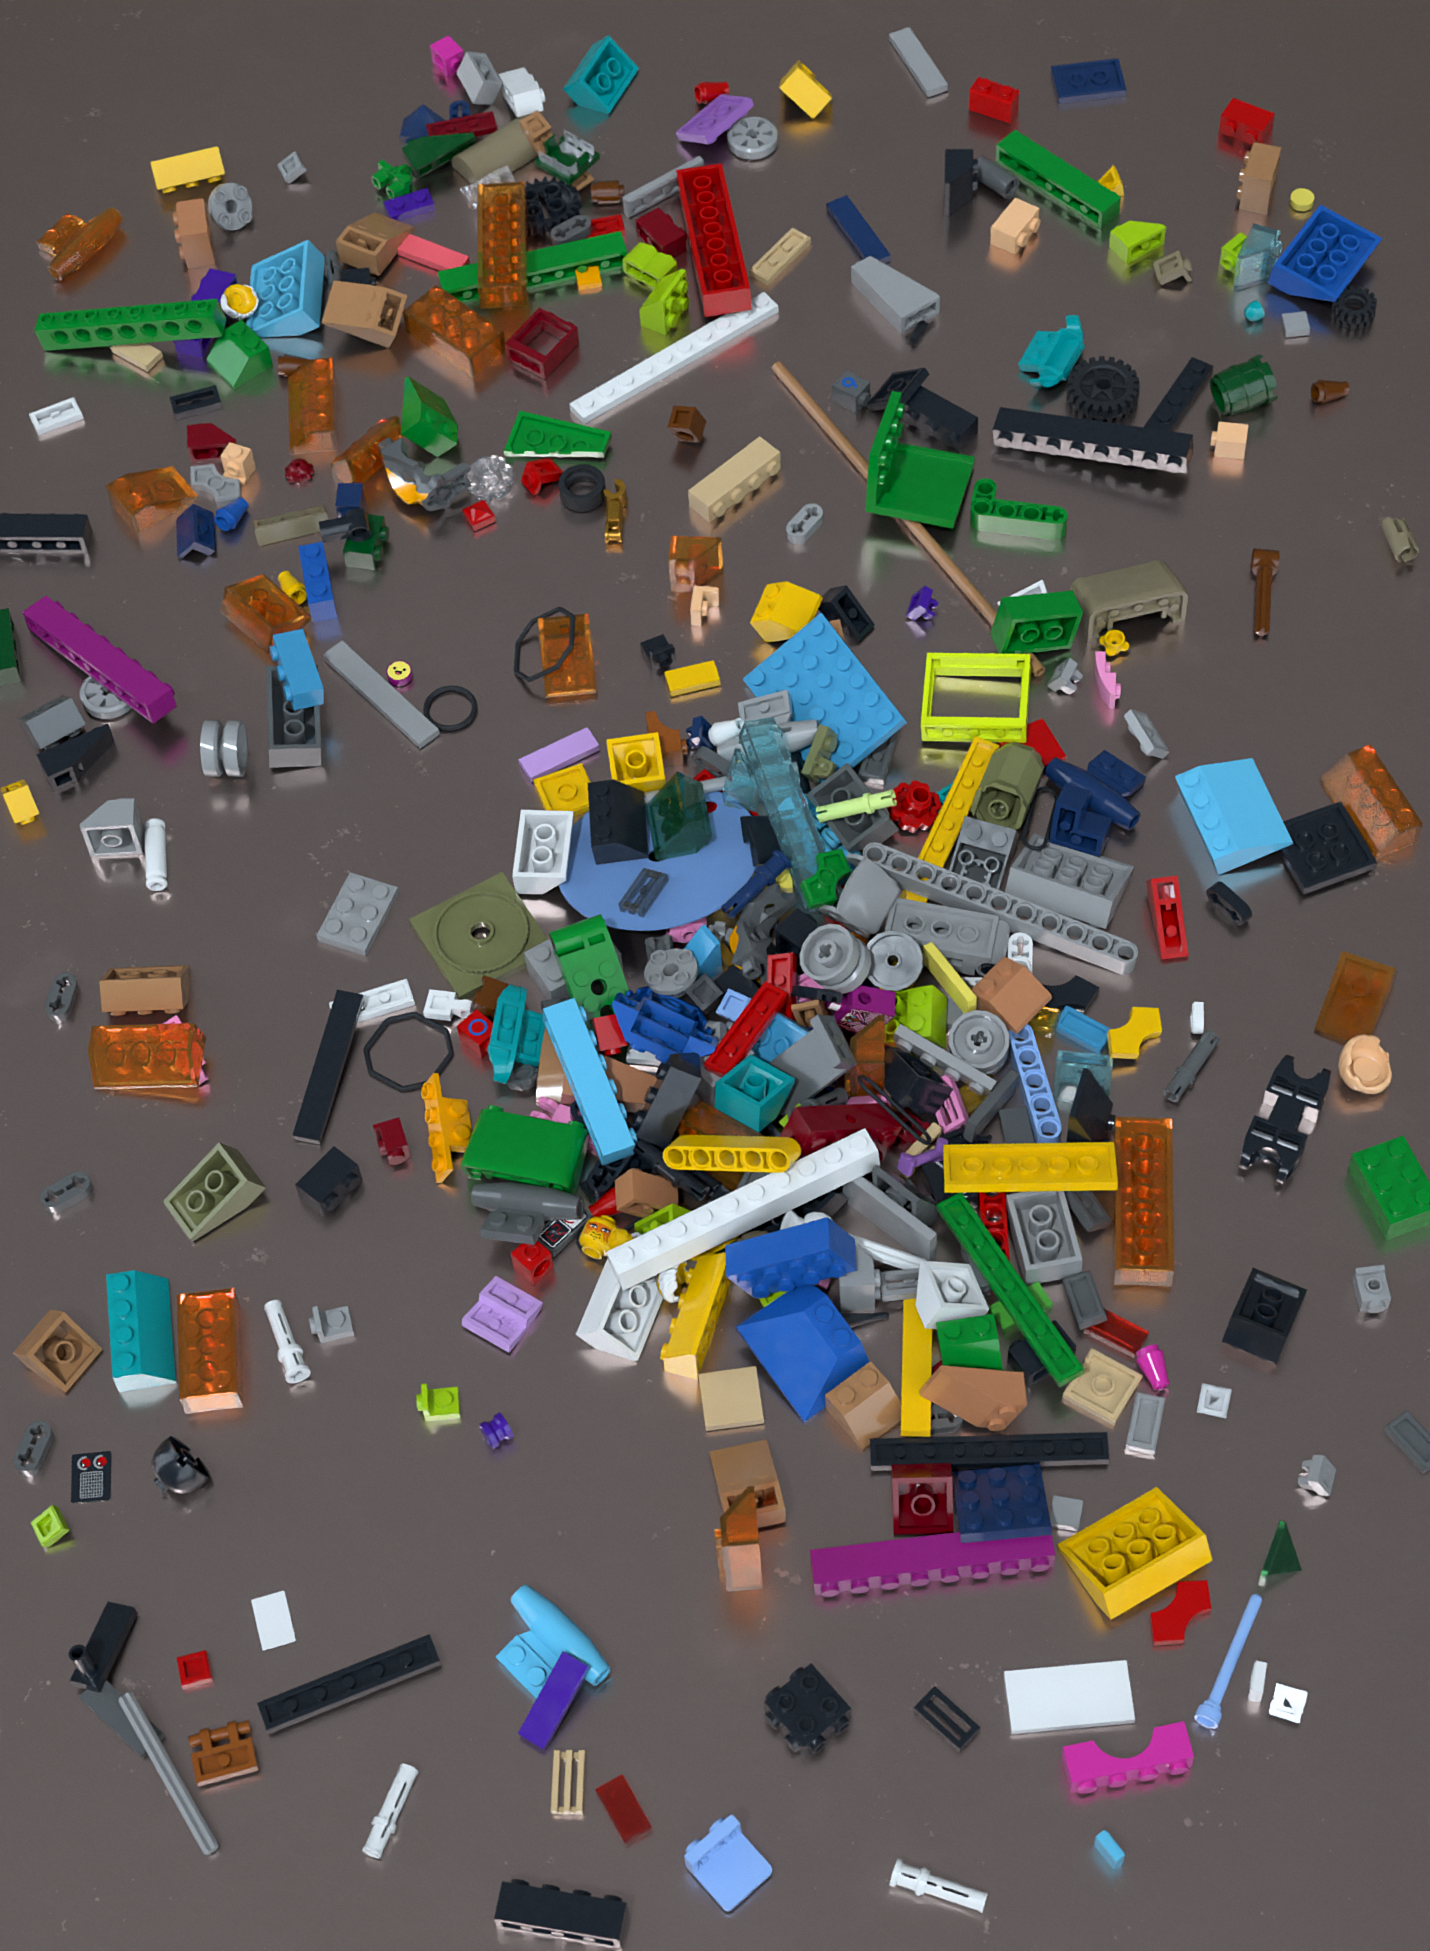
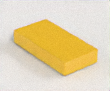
[664,660,721,697]

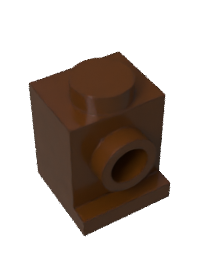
[473,975,508,1022]

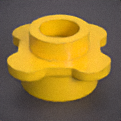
[1099,630,1129,656]

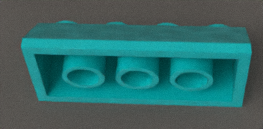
[106,1270,177,1392]

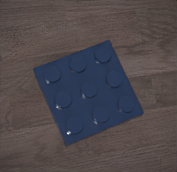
[952,1464,1052,1543]

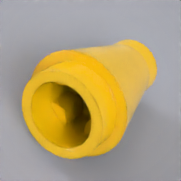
[278,571,307,605]

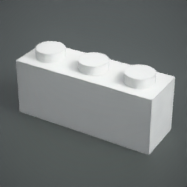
[498,67,545,117]

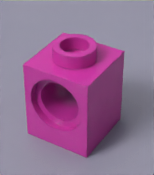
[430,36,464,77]

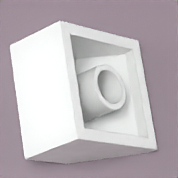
[916,1261,989,1329]

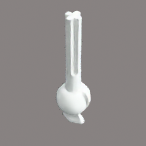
[780,1210,926,1270]

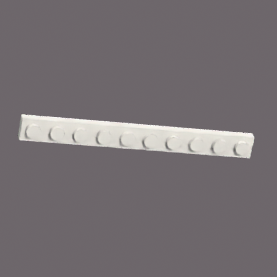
[570,292,778,424]

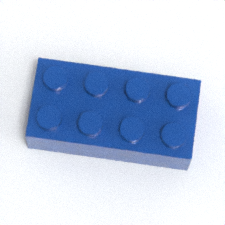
[725,1217,857,1298]

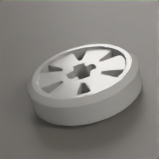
[727,116,778,159]
[80,676,131,719]

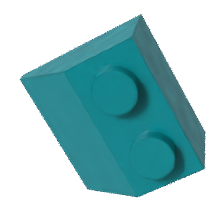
[715,1054,795,1132]

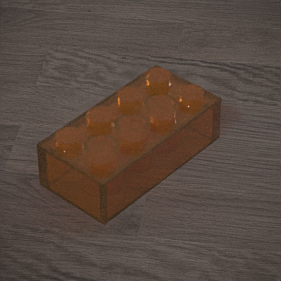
[402,285,506,378]
[177,1288,243,1414]

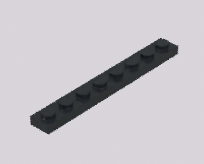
[870,1432,1109,1471]

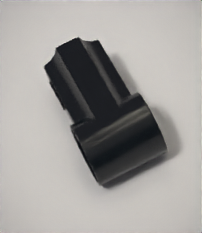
[319,508,371,543]

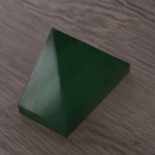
[1258,1520,1302,1586]

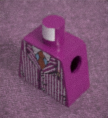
[825,985,895,1039]

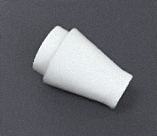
[708,718,747,746]

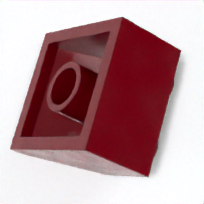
[891,1463,954,1534]

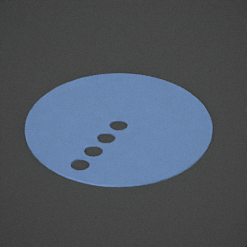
[558,783,756,931]

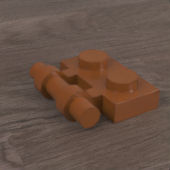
[188,1720,259,1787]

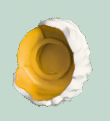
[221,284,259,320]
[656,1261,689,1303]

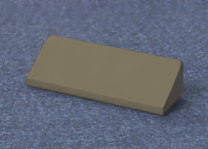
[252,505,329,546]

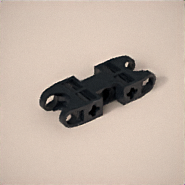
[1239,1054,1331,1184]

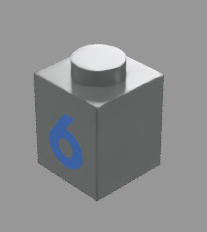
[832,370,871,414]

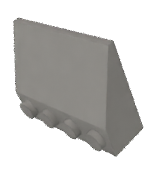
[1005,834,1134,929]

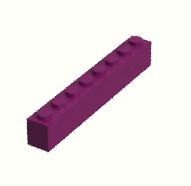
[22,596,177,724]
[810,1532,1055,1597]

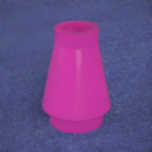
[1136,1344,1170,1390]

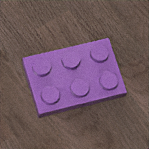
[675,94,754,145]

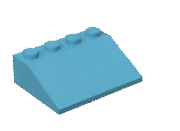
[246,240,325,338]
[1175,758,1293,875]

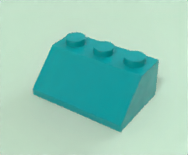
[563,35,639,114]

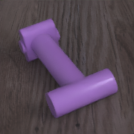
[897,1138,948,1176]

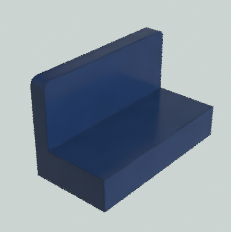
[176,503,215,558]

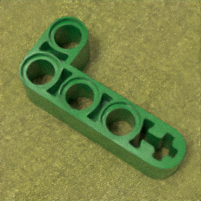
[970,478,1068,540]

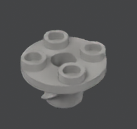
[208,183,252,230]
[644,948,699,998]

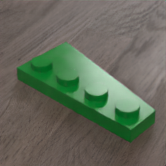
[504,410,612,457]

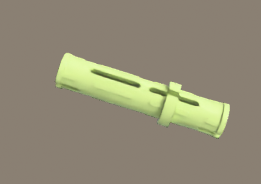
[816,789,897,823]

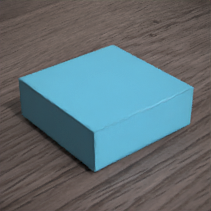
[1094,1830,1125,1871]

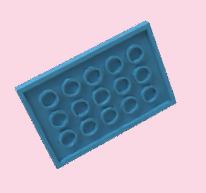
[743,613,907,783]

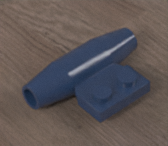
[1045,750,1146,830]

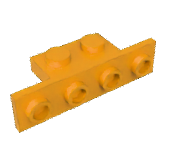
[421,1073,472,1183]

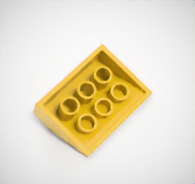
[1057,1487,1212,1620]

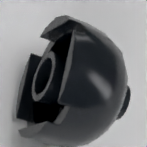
[151,1436,210,1494]

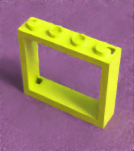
[921,652,1031,743]

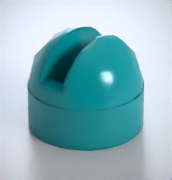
[1244,300,1265,322]

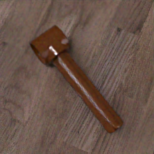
[1251,548,1280,637]

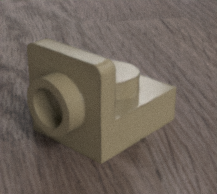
[1153,251,1193,285]

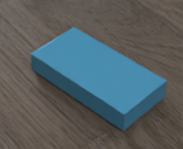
[1052,1005,1111,1055]

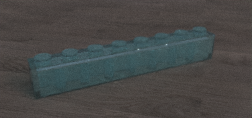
[738,717,843,916]

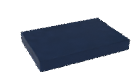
[1051,58,1127,104]

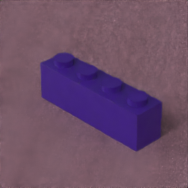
[173,268,238,358]

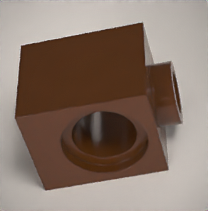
[667,406,706,443]

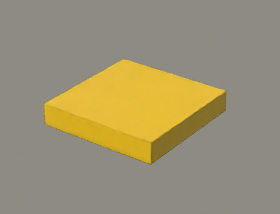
[533,763,590,817]

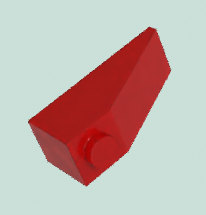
[1146,875,1189,960]

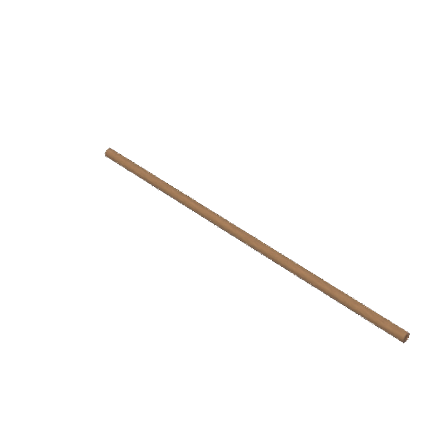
[772,361,1045,677]

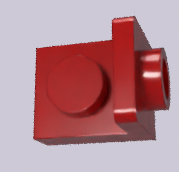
[521,458,563,495]

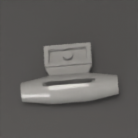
[717,690,820,765]

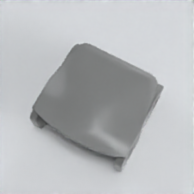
[819,853,899,938]

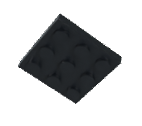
[1278,801,1378,895]

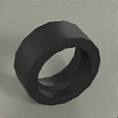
[559,464,606,512]

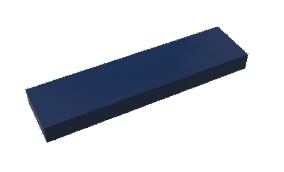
[826,195,891,263]

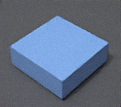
[716,988,751,1022]

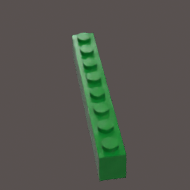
[438,231,628,308]

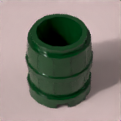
[1210,355,1278,416]

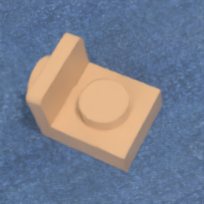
[690,586,719,626]

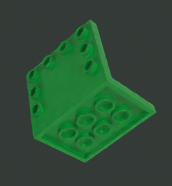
[865,391,975,528]

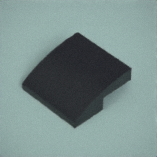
[740,815,804,867]

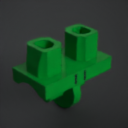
[371,159,413,199]

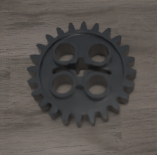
[506,177,582,237]

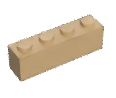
[688,436,781,523]

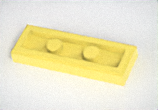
[923,942,977,1014]

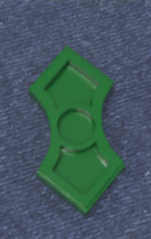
[800,849,851,909]

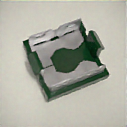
[535,129,600,185]

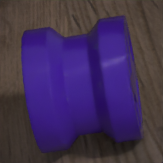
[479,1412,514,1449]

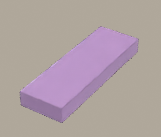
[519,727,600,783]

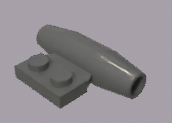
[471,1182,585,1245]

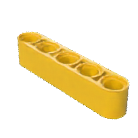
[663,1135,801,1173]

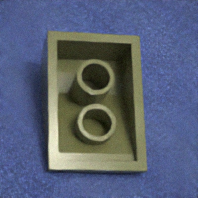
[163,1142,266,1241]

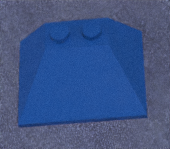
[735,1284,870,1422]

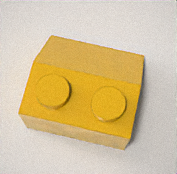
[750,581,823,643]
[606,732,666,792]

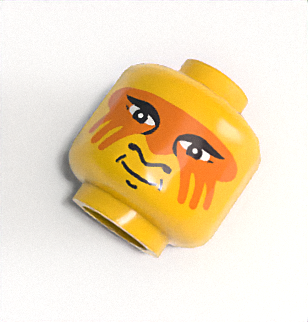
[579,1215,618,1259]

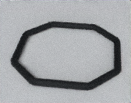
[514,607,575,682]
[363,1012,454,1091]

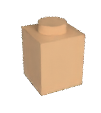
[1210,422,1248,460]

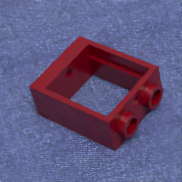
[505,308,579,380]

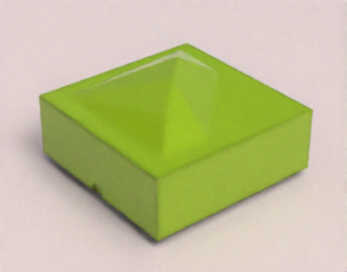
[30,1505,70,1548]

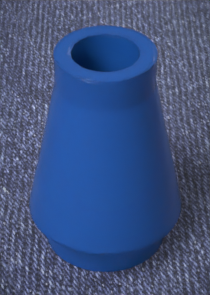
[214,497,249,531]

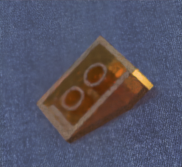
[106,466,199,535]
[1315,951,1398,1040]

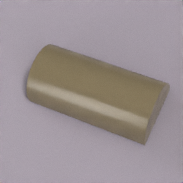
[452,114,538,192]

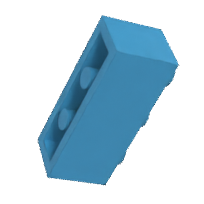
[269,629,324,710]

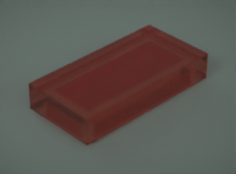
[1083,1309,1149,1359]
[595,1774,653,1846]

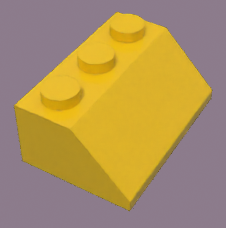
[150,146,225,194]

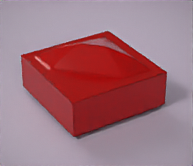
[462,500,496,531]

